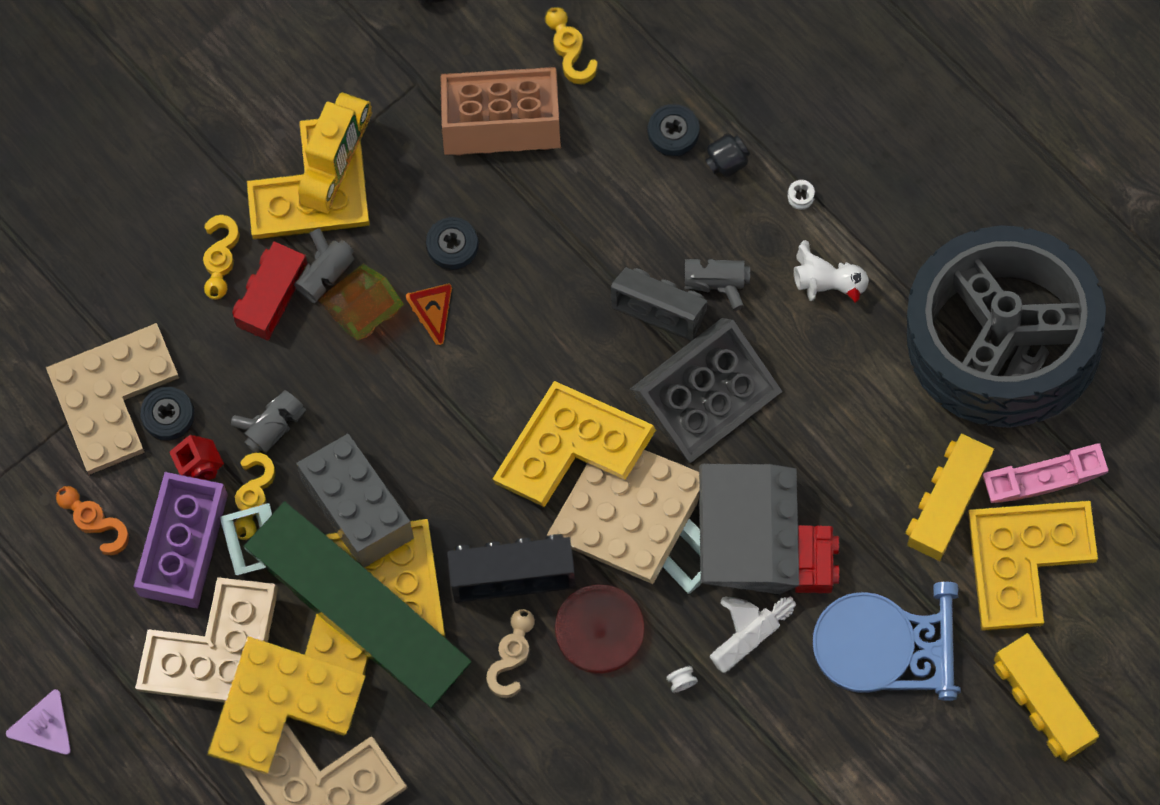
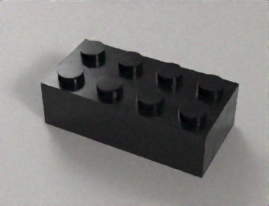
[447,534,576,603]

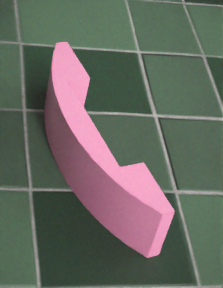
[982,443,1108,503]

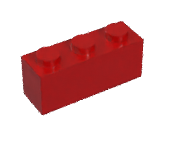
[232,242,308,341]

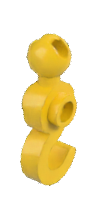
[545,7,597,84]
[203,215,239,300]
[234,453,275,540]

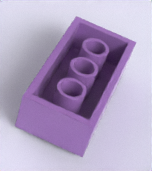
[134,472,228,609]

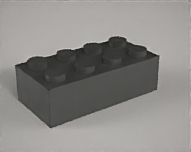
[296,434,414,568]

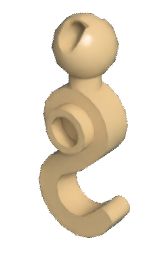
[487,610,535,698]

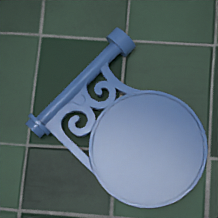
[813,582,960,701]

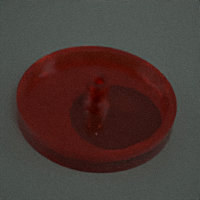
[555,584,644,674]

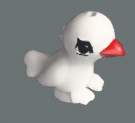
[794,240,869,303]

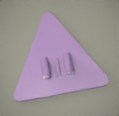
[6,689,71,755]

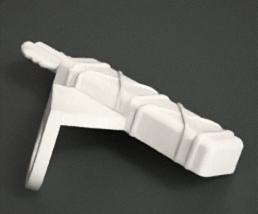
[710,597,796,673]

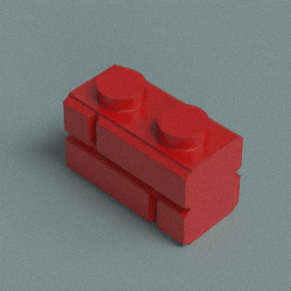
[795,526,839,593]

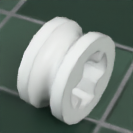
[788,180,815,210]
[667,666,698,693]

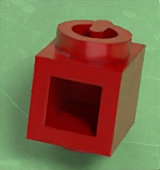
[169,435,224,481]

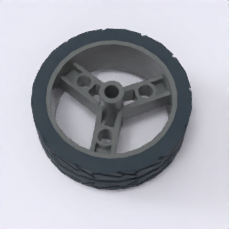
[907,225,1106,428]

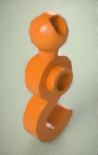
[56,486,129,555]

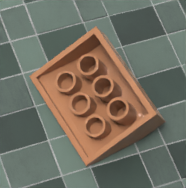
[441,67,561,155]

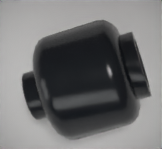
[705,134,750,177]

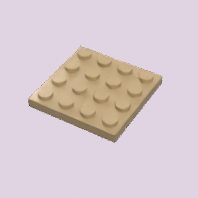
[547,450,700,584]

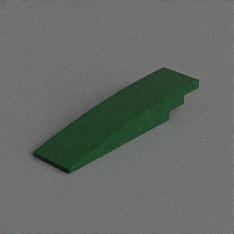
[244,501,472,709]

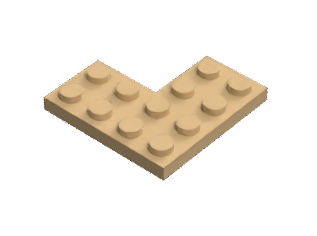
[46,323,179,475]
[135,577,279,702]
[240,722,407,805]

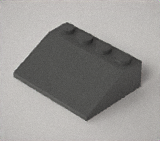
[629,318,783,463]
[699,464,799,594]

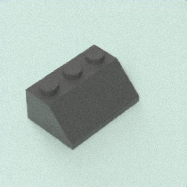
[611,267,707,341]

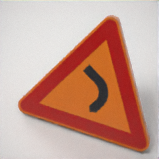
[406,284,452,345]

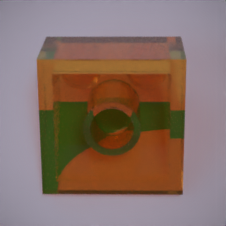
[319,263,404,341]

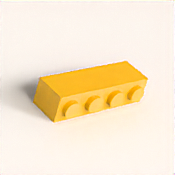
[905,433,994,561]
[994,633,1099,762]

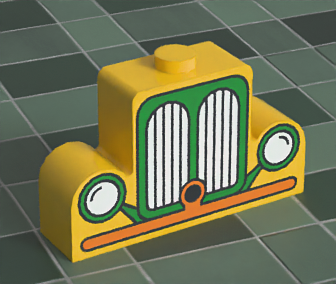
[298,92,372,214]

